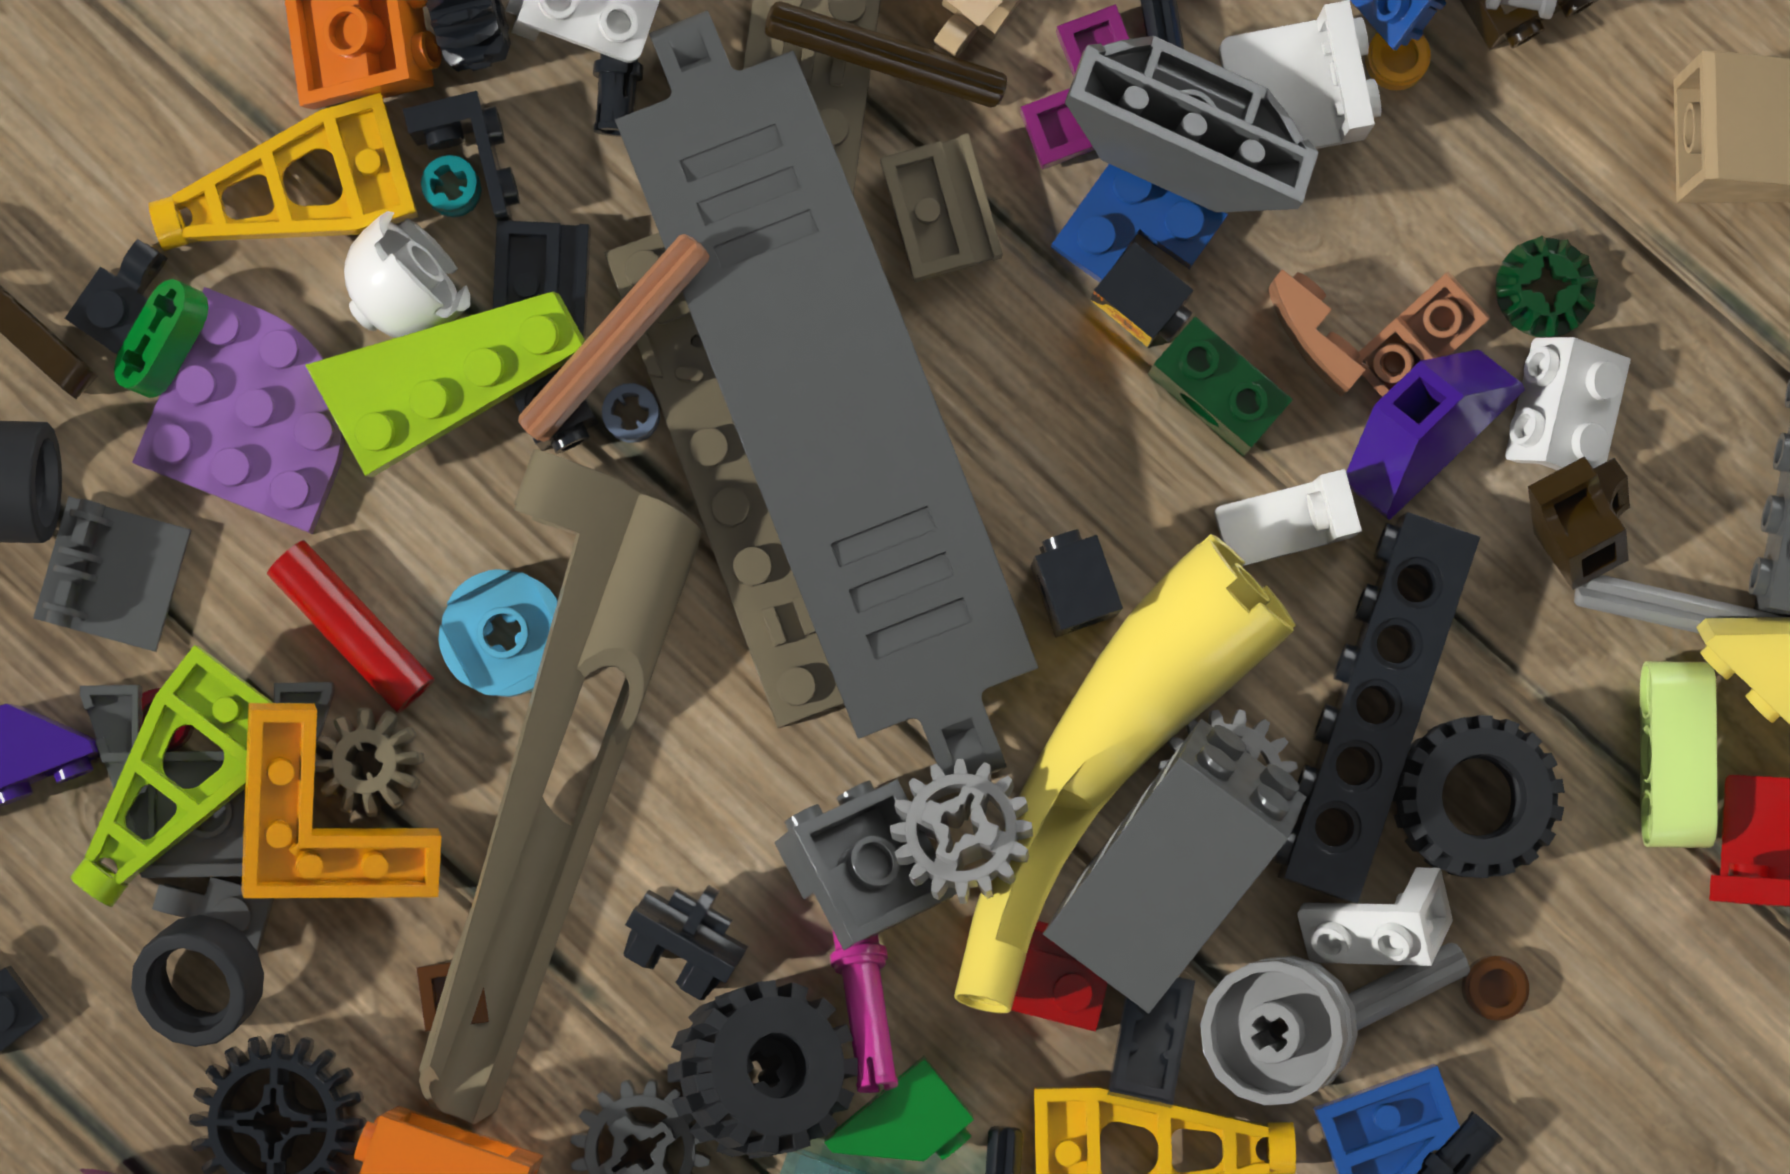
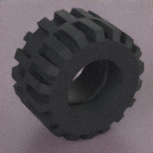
[1392,715,1565,878]

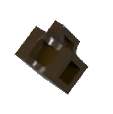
[1528,456,1630,590]

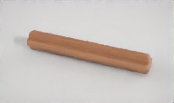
[518,234,710,442]

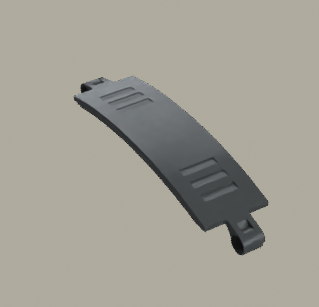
[615,10,1039,776]

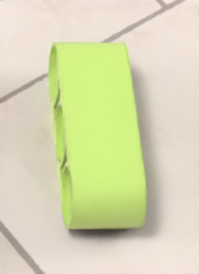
[1640,661,1718,848]

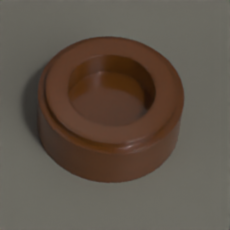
[1462,955,1530,1021]

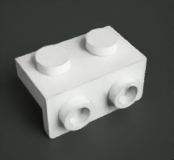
[1505,337,1631,470]

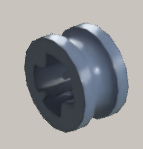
[602,383,660,443]

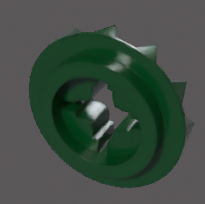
[1495,236,1599,338]

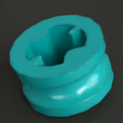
[421,155,482,218]

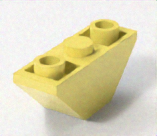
[1696,617,1790,724]

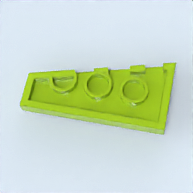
[305,291,585,477]

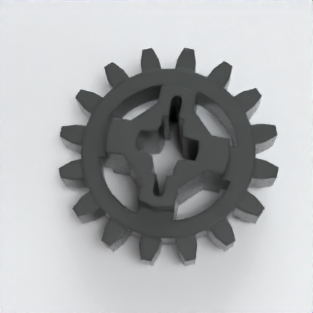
[570,1079,711,1174]

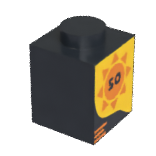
[1090,241,1194,348]

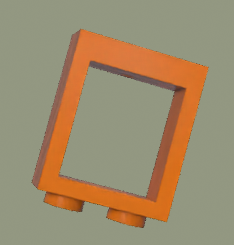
[354,1106,544,1174]

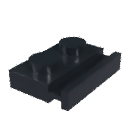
[492,220,591,341]

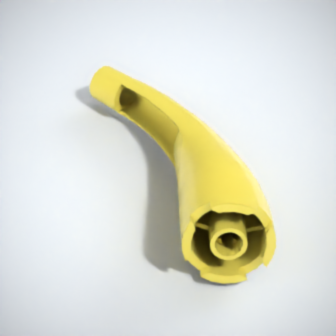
[954,534,1296,1013]

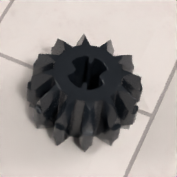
[426,0,511,72]

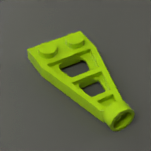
[70,645,273,907]

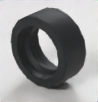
[0,421,62,543]
[131,915,264,1047]

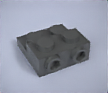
[774,780,957,950]

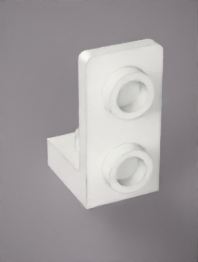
[1214,469,1362,566]
[1297,867,1453,966]

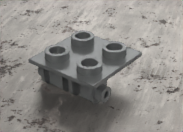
[33,496,192,652]

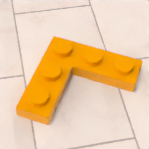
[241,703,442,898]

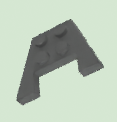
[80,682,335,878]

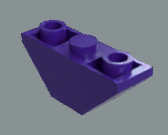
[1346,349,1525,520]
[0,703,100,806]

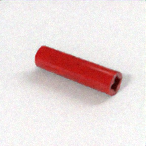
[267,540,435,713]

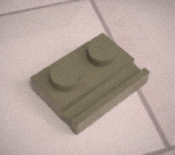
[880,133,1003,283]

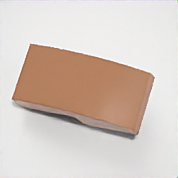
[1268,269,1366,397]
[1356,271,1491,397]

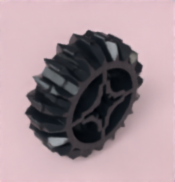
[189,1033,367,1174]

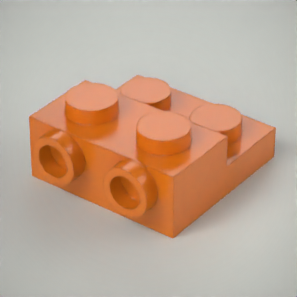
[285,0,441,110]

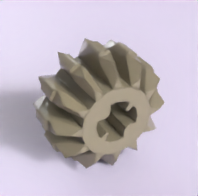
[315,707,425,817]

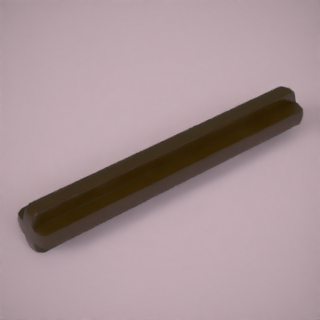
[765,1,1007,108]

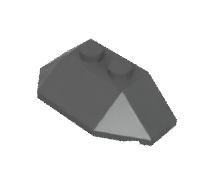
[1065,36,1319,212]

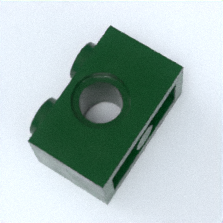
[1148,316,1293,456]

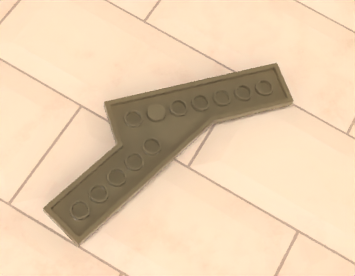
[604,0,881,728]

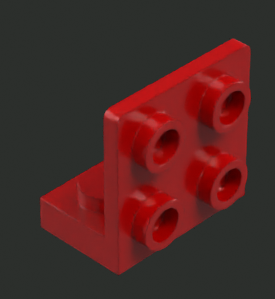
[1709,775,1790,907]

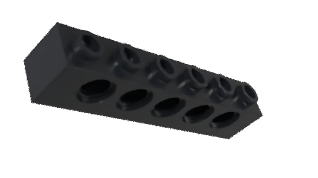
[1272,512,1480,903]

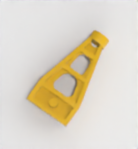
[148,93,419,251]
[1034,1086,1296,1174]

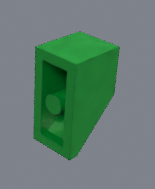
[824,1055,974,1162]

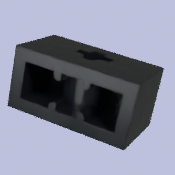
[1030,529,1123,638]

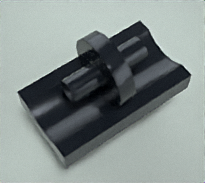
[623,885,748,1000]

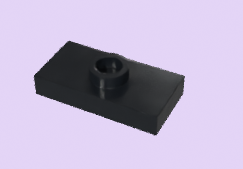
[1107,977,1195,1108]

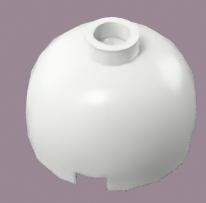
[344,211,470,338]

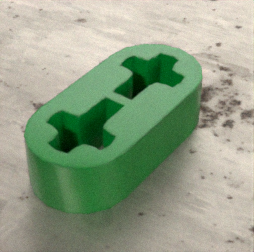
[114,279,209,398]

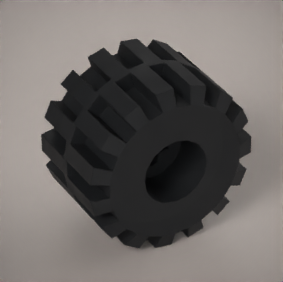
[668,980,858,1159]

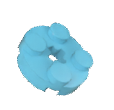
[438,569,558,697]

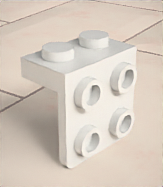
[506,0,660,63]
[1219,0,1381,149]

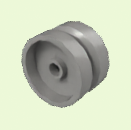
[1200,956,1358,1105]

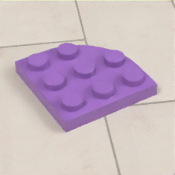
[132,287,345,534]

